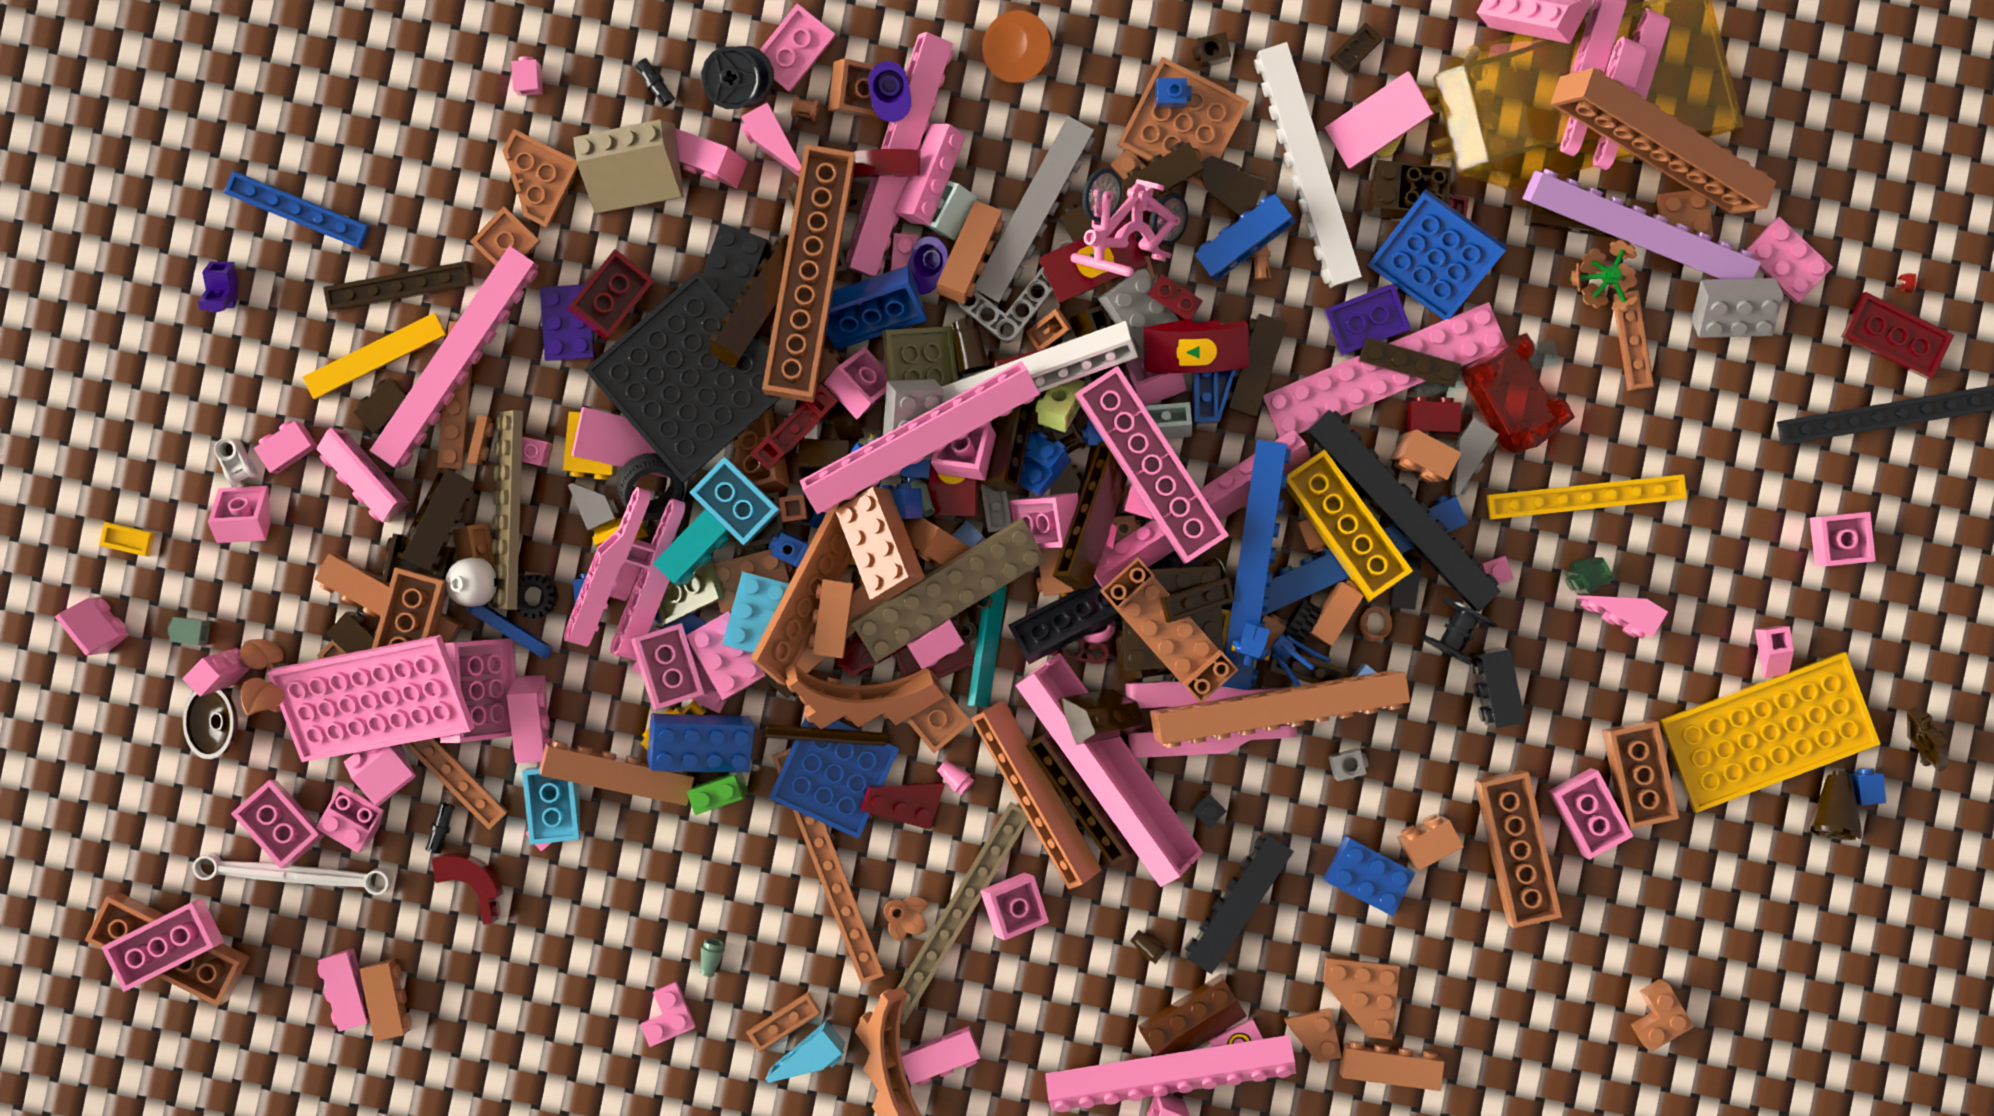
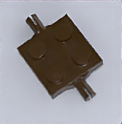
[1907,706,1949,772]

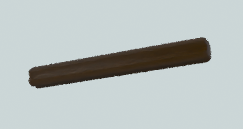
[765,725,888,746]

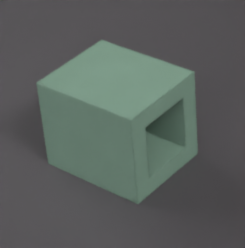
[168,616,211,646]

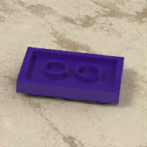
[1324,283,1411,356]
[540,284,595,361]

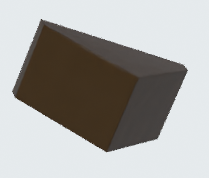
[829,396,865,443]

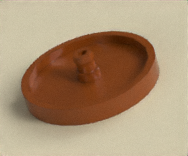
[982,10,1053,84]

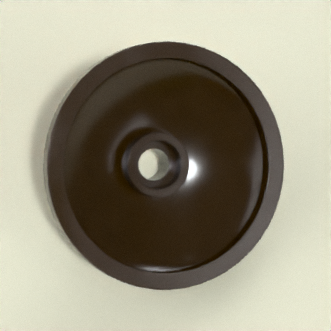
[183,689,238,759]

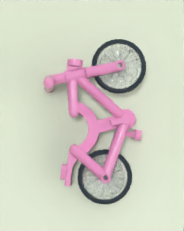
[1071,168,1188,277]

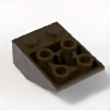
[1368,160,1451,219]

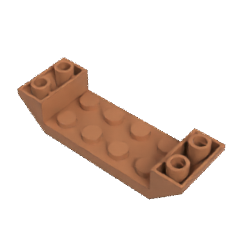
[1100,557,1238,704]

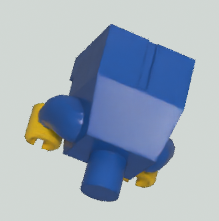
[1231,623,1271,668]

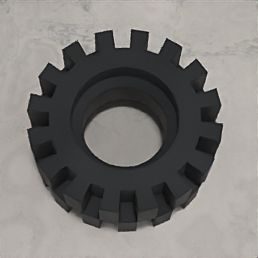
[515,574,558,619]
[1283,599,1322,643]

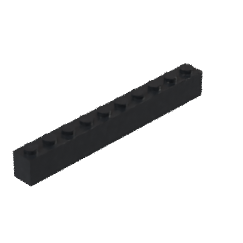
[1304,409,1501,612]

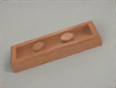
[746,991,822,1053]

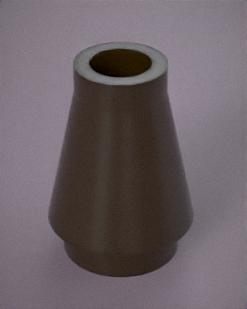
[1130,930,1167,965]

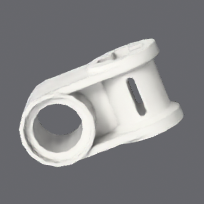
[214,438,257,487]

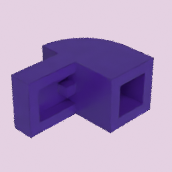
[198,261,238,313]

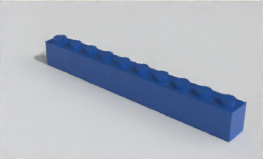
[1222,439,1291,691]
[1231,494,1468,617]

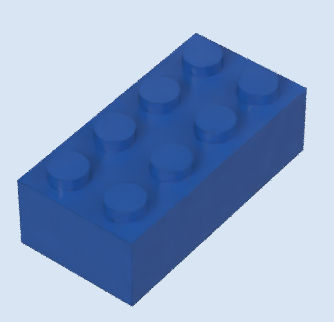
[647,713,754,773]

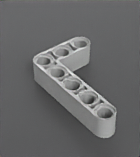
[958,241,1072,343]

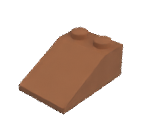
[828,59,906,119]

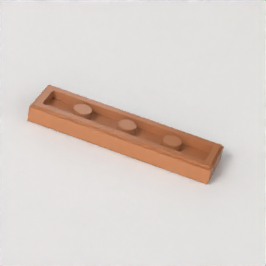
[1612,290,1654,391]

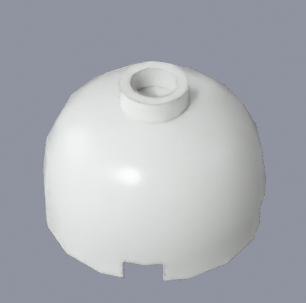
[445,557,497,607]

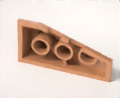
[733,407,790,494]

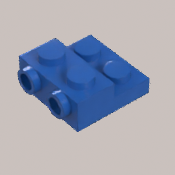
[1020,431,1071,497]

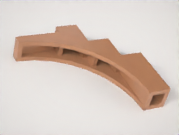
[785,663,946,729]
[855,986,922,1116]

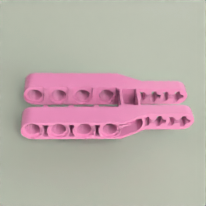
[1560,0,1670,170]
[564,487,685,660]
[1125,681,1297,758]

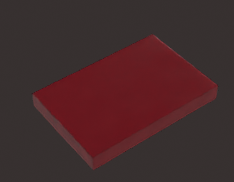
[894,617,975,679]

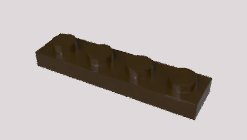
[1358,337,1461,388]

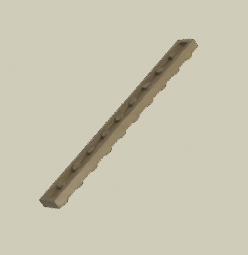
[897,801,1028,1025]

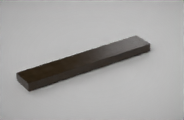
[323,261,474,312]

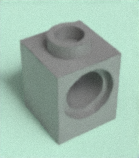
[1328,748,1369,781]

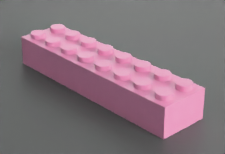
[1075,366,1229,563]

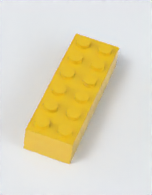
[1286,449,1413,603]

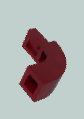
[431,853,504,925]

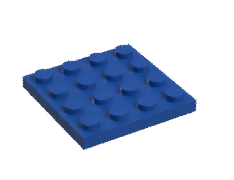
[1367,189,1507,320]
[768,717,899,839]

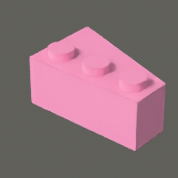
[675,128,748,189]
[507,675,552,763]

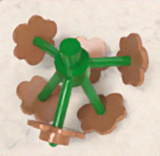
[1570,240,1638,311]

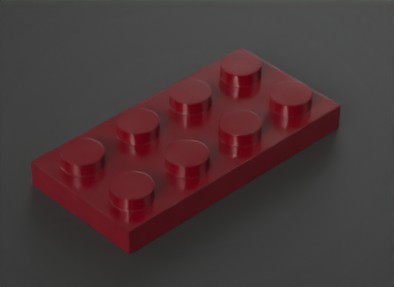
[1841,292,1954,380]

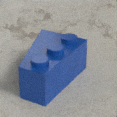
[1192,369,1236,424]

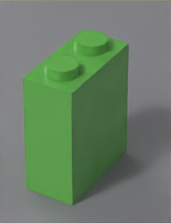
[687,772,749,815]

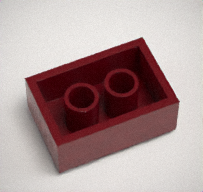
[567,249,654,341]

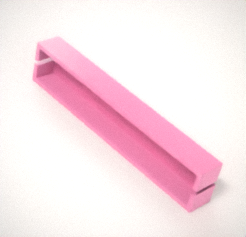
[1015,653,1204,887]

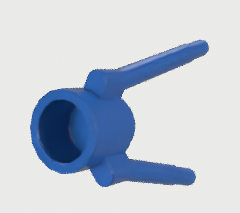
[1270,633,1330,686]

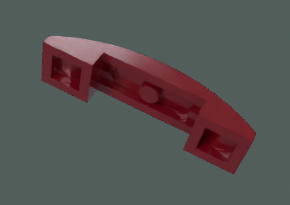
[852,149,921,181]
[750,384,839,471]

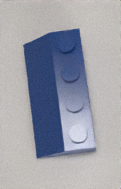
[826,266,927,351]

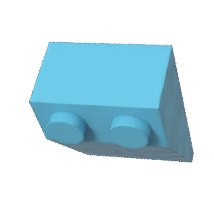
[522,767,580,845]
[766,1020,845,1083]

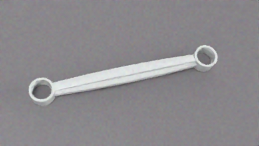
[193,853,392,895]

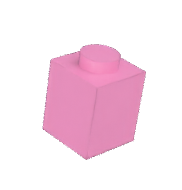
[511,56,543,96]

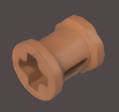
[791,96,820,122]

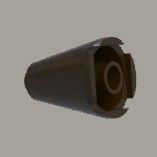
[1809,771,1862,840]

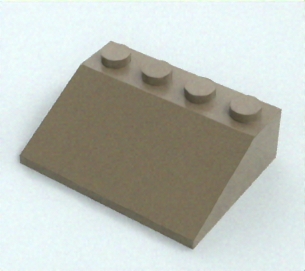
[573,119,684,214]

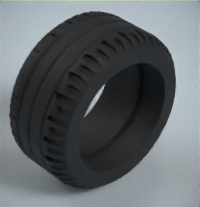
[617,453,685,521]

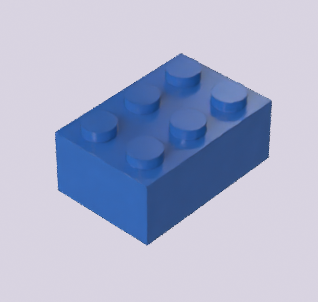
[1323,835,1415,917]

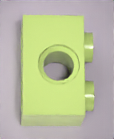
[1035,379,1085,433]

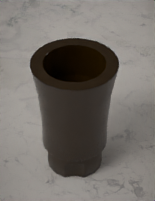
[952,317,992,375]

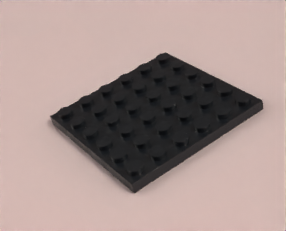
[584,272,782,483]

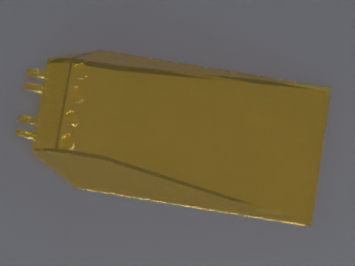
[1422,0,1744,190]

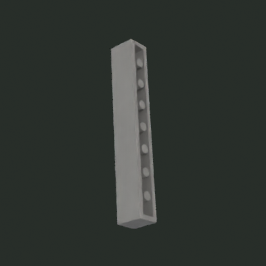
[975,116,1095,305]

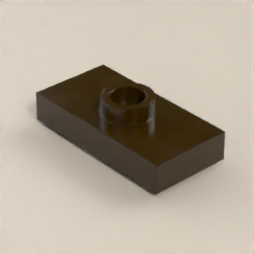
[1330,23,1383,76]

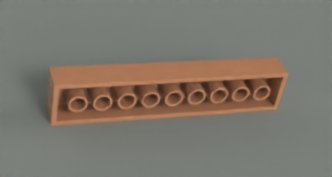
[1550,68,1776,214]
[762,144,856,403]
[1150,670,1410,748]

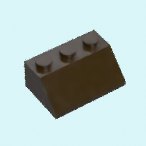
[1058,689,1146,745]

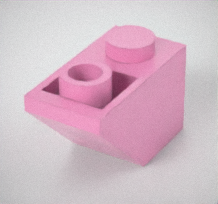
[1755,626,1794,678]

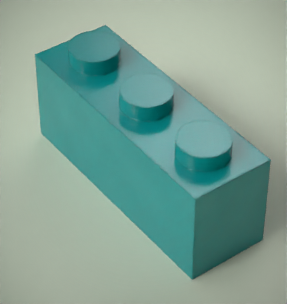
[653,509,731,587]

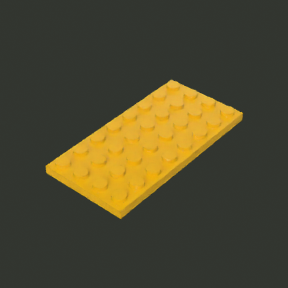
[1659,652,1880,813]

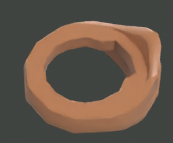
[1359,606,1392,642]

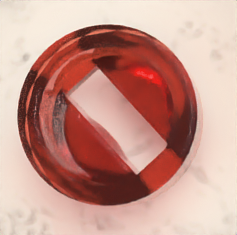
[1896,273,1916,293]

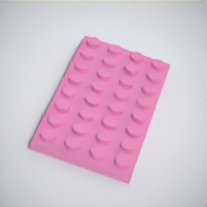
[267,635,475,762]

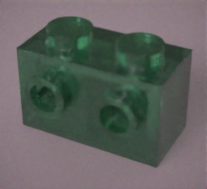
[1564,557,1615,594]

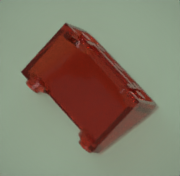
[1462,333,1575,453]

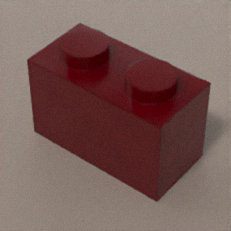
[1407,397,1461,434]

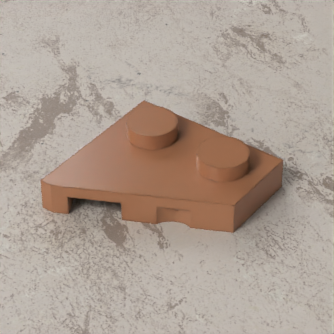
[1284,1008,1342,1063]

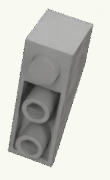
[1450,418,1499,497]

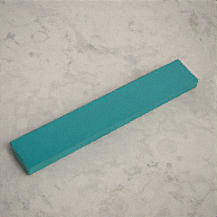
[968,584,1007,707]

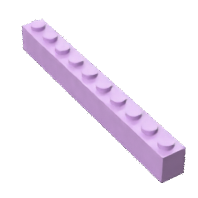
[1522,169,1761,279]

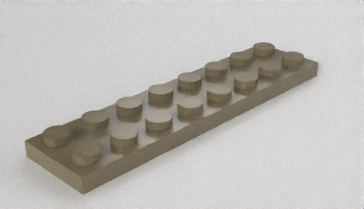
[490,410,523,610]
[850,518,1046,662]

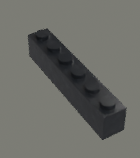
[1185,832,1294,975]

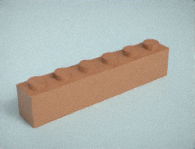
[314,553,464,643]
[539,740,694,806]

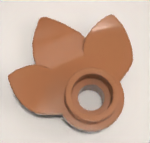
[884,896,929,942]

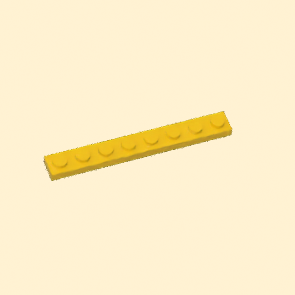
[1487,474,1687,520]

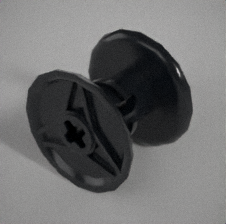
[701,46,774,109]
[1420,597,1498,667]

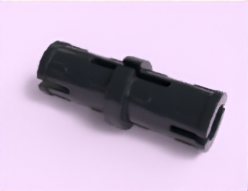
[634,58,675,107]
[425,802,455,854]

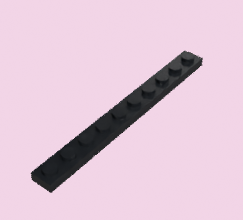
[1777,385,1994,446]

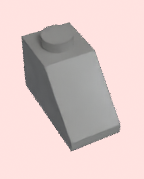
[568,483,620,531]

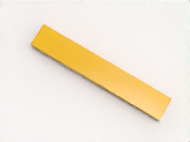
[303,313,447,399]

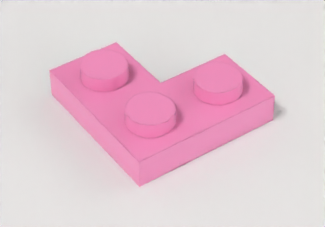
[640,981,696,1047]

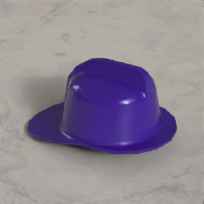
[868,61,911,122]
[907,236,949,295]

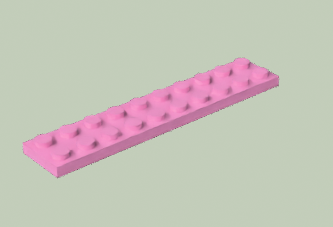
[1263,302,1508,438]

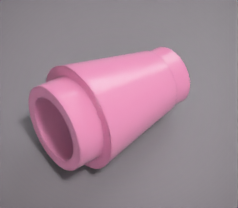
[937,760,974,795]

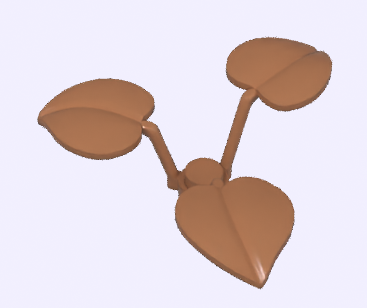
[240,639,284,716]

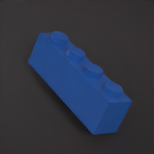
[1195,194,1296,282]

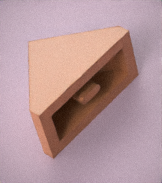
[1026,308,1072,350]

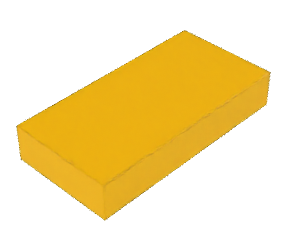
[99,522,155,557]

